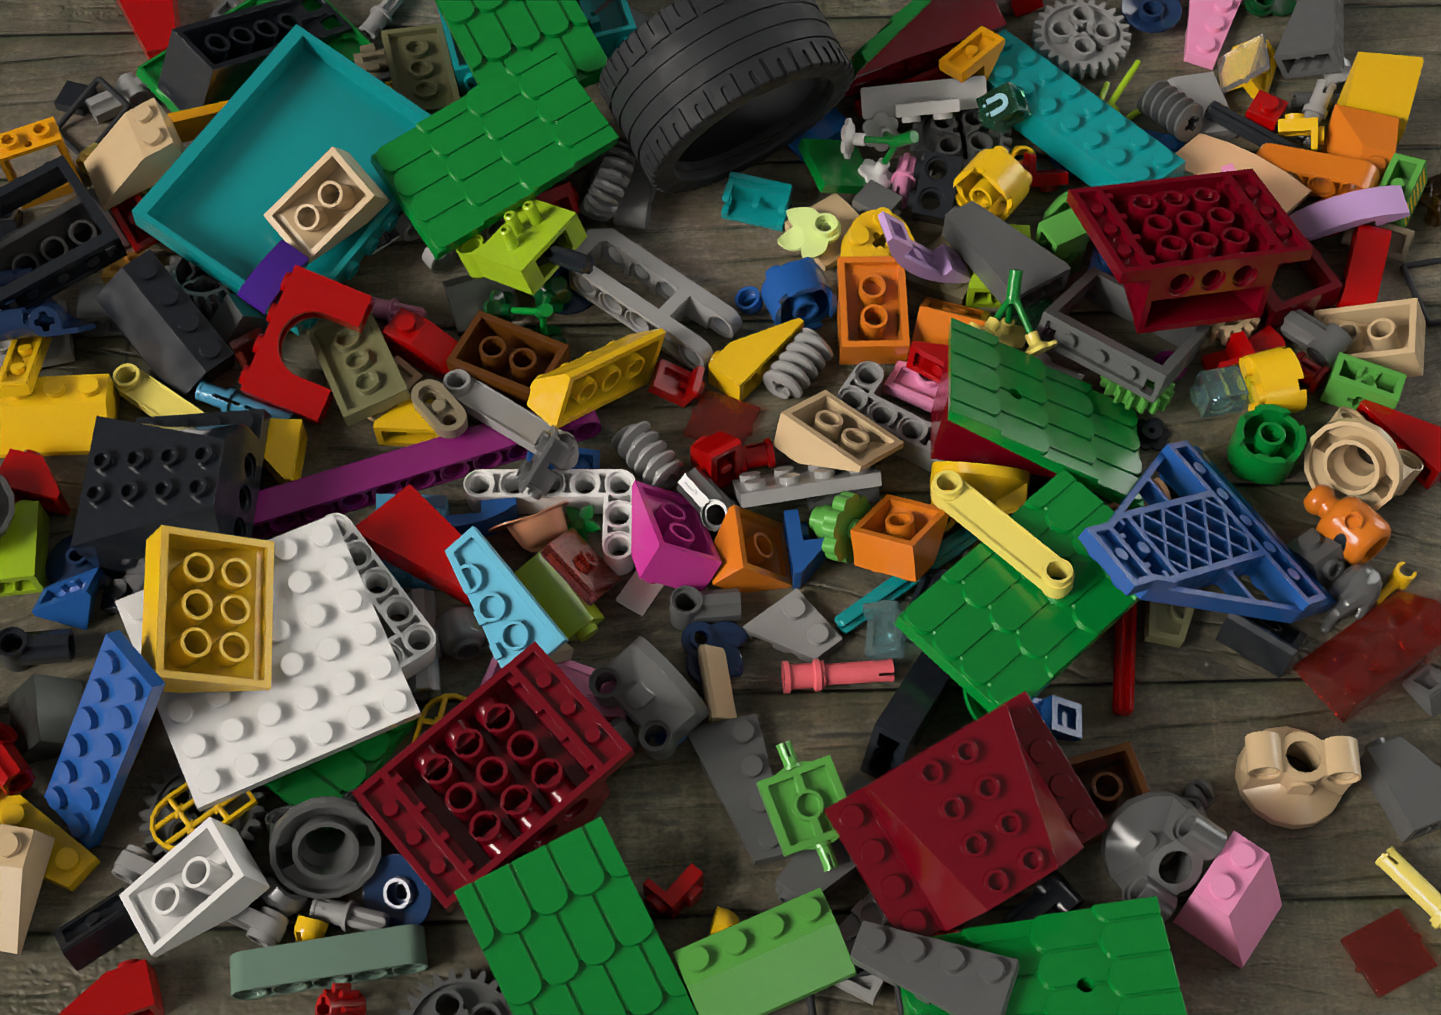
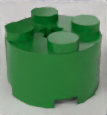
[1227,404,1307,485]

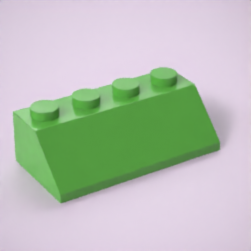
[673,887,857,1015]

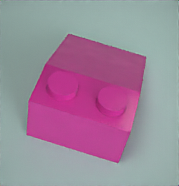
[631,481,722,591]

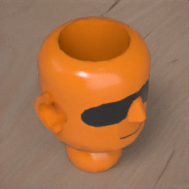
[1303,484,1391,565]

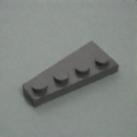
[686,713,792,866]

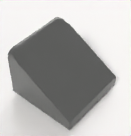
[1402,664,1441,717]

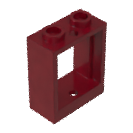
[1260,238,1343,329]

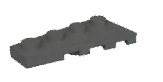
[850,921,1020,1015]

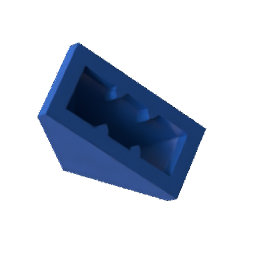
[31,567,104,631]

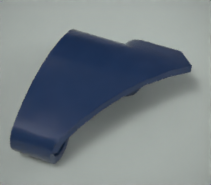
[0,267,96,342]

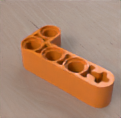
[1256,143,1380,198]

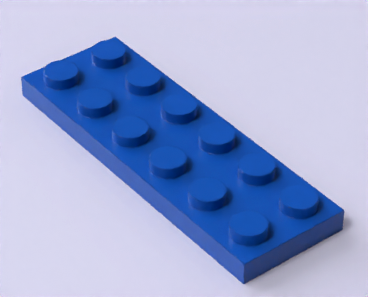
[44,630,166,850]

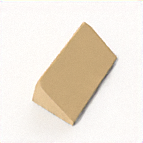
[697,644,737,723]

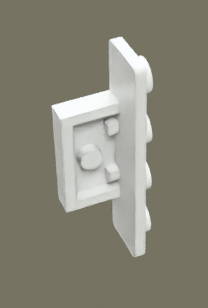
[860,75,987,123]

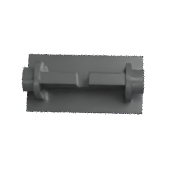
[515,424,576,500]

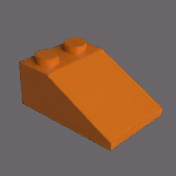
[837,256,910,365]

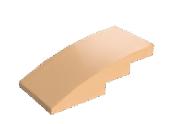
[1175,133,1312,214]

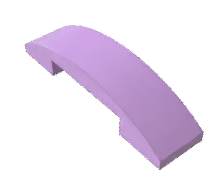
[1288,185,1410,241]
[878,211,971,283]

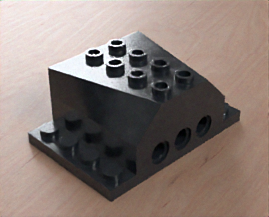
[71,409,270,614]

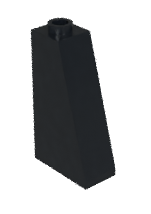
[860,651,954,779]

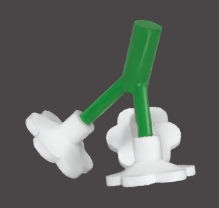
[841,111,919,189]

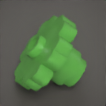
[809,491,871,564]

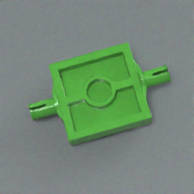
[756,740,846,872]

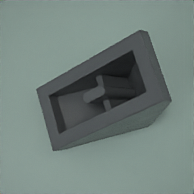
[209,293,270,350]

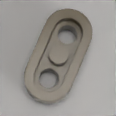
[411,379,468,439]

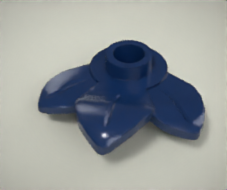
[681,621,748,686]

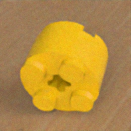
[953,146,1032,221]
[840,207,914,257]
[1236,346,1307,414]

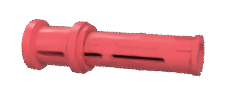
[781,658,895,694]

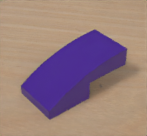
[237,240,309,314]

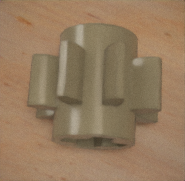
[353,43,389,76]

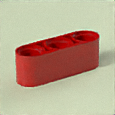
[1336,224,1392,308]

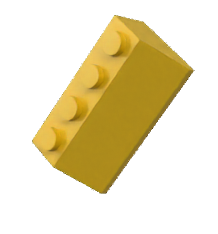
[527,328,666,429]
[0,374,120,458]

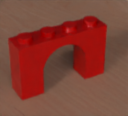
[239,264,375,426]

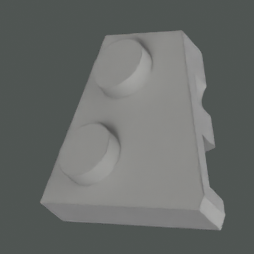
[743,588,843,663]

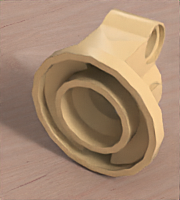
[1304,406,1424,511]
[1235,726,1362,829]

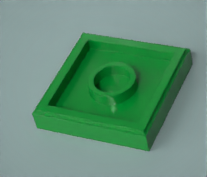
[797,138,867,194]

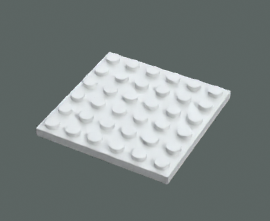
[115,514,421,812]

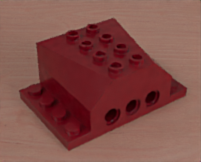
[1066,168,1314,334]
[352,641,635,913]
[823,691,1109,937]

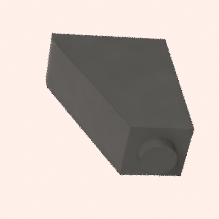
[1360,736,1441,843]

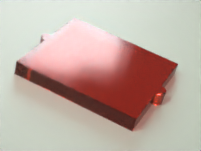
[683,388,760,445]
[1340,909,1438,999]

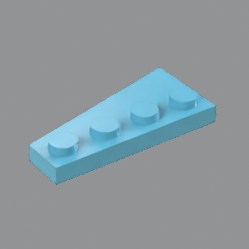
[445,526,569,669]

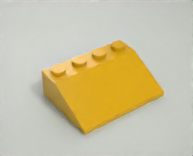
[141,525,274,693]

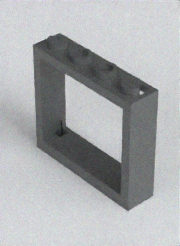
[1037,266,1211,403]

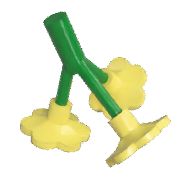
[969,269,1058,357]

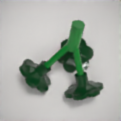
[483,275,572,344]

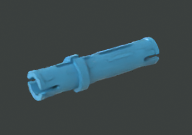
[195,380,297,419]

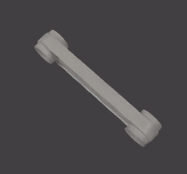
[443,369,579,470]
[111,844,290,947]

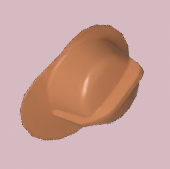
[488,501,570,553]

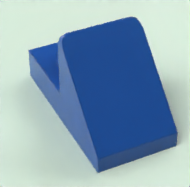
[783,509,827,590]

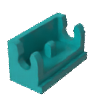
[721,171,792,232]

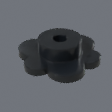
[1137,418,1170,451]

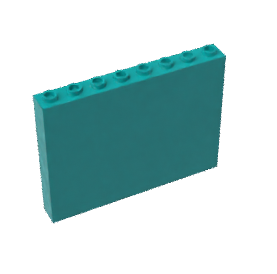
[132,24,430,336]

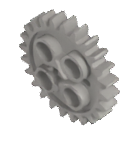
[1031,0,1132,80]

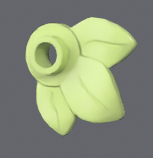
[777,207,841,259]

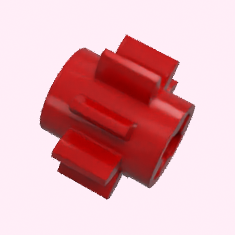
[315,983,366,1015]

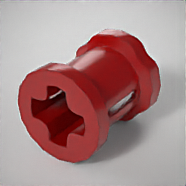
[1296,350,1331,394]
[741,437,776,473]

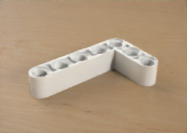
[463,469,635,576]
[325,513,436,680]

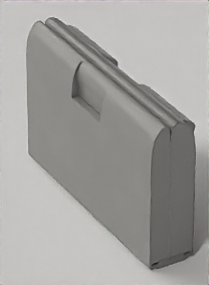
[1167,71,1237,140]

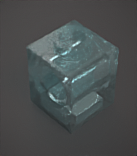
[1190,365,1249,418]

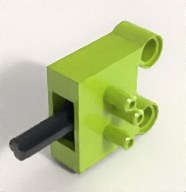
[455,198,595,295]

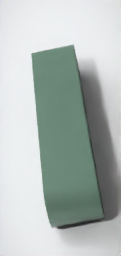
[230,924,428,1000]

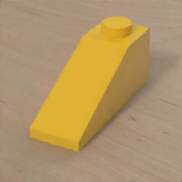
[708,318,804,404]

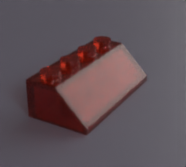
[1292,590,1441,723]

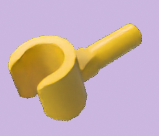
[1375,562,1417,606]

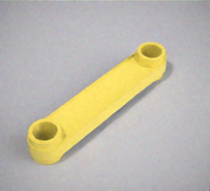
[112,363,205,417]
[931,470,1075,599]

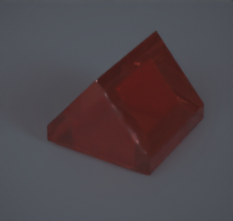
[229,327,263,370]

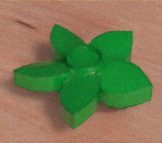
[566,505,602,546]

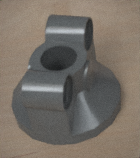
[588,636,710,761]
[265,788,381,899]
[1101,792,1227,922]

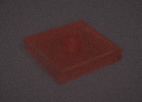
[540,527,621,606]

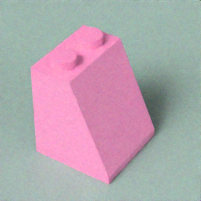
[1173,831,1282,969]

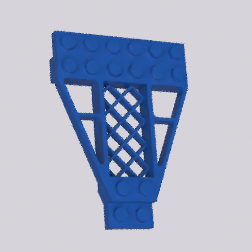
[1078,440,1336,623]

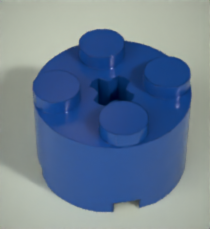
[761,257,837,331]

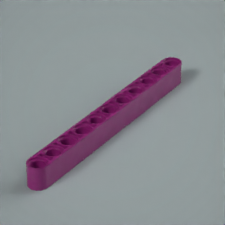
[251,409,602,539]

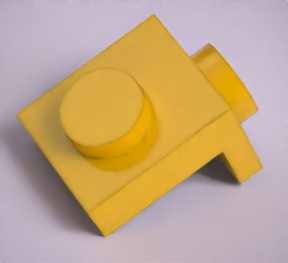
[1278,113,1324,152]

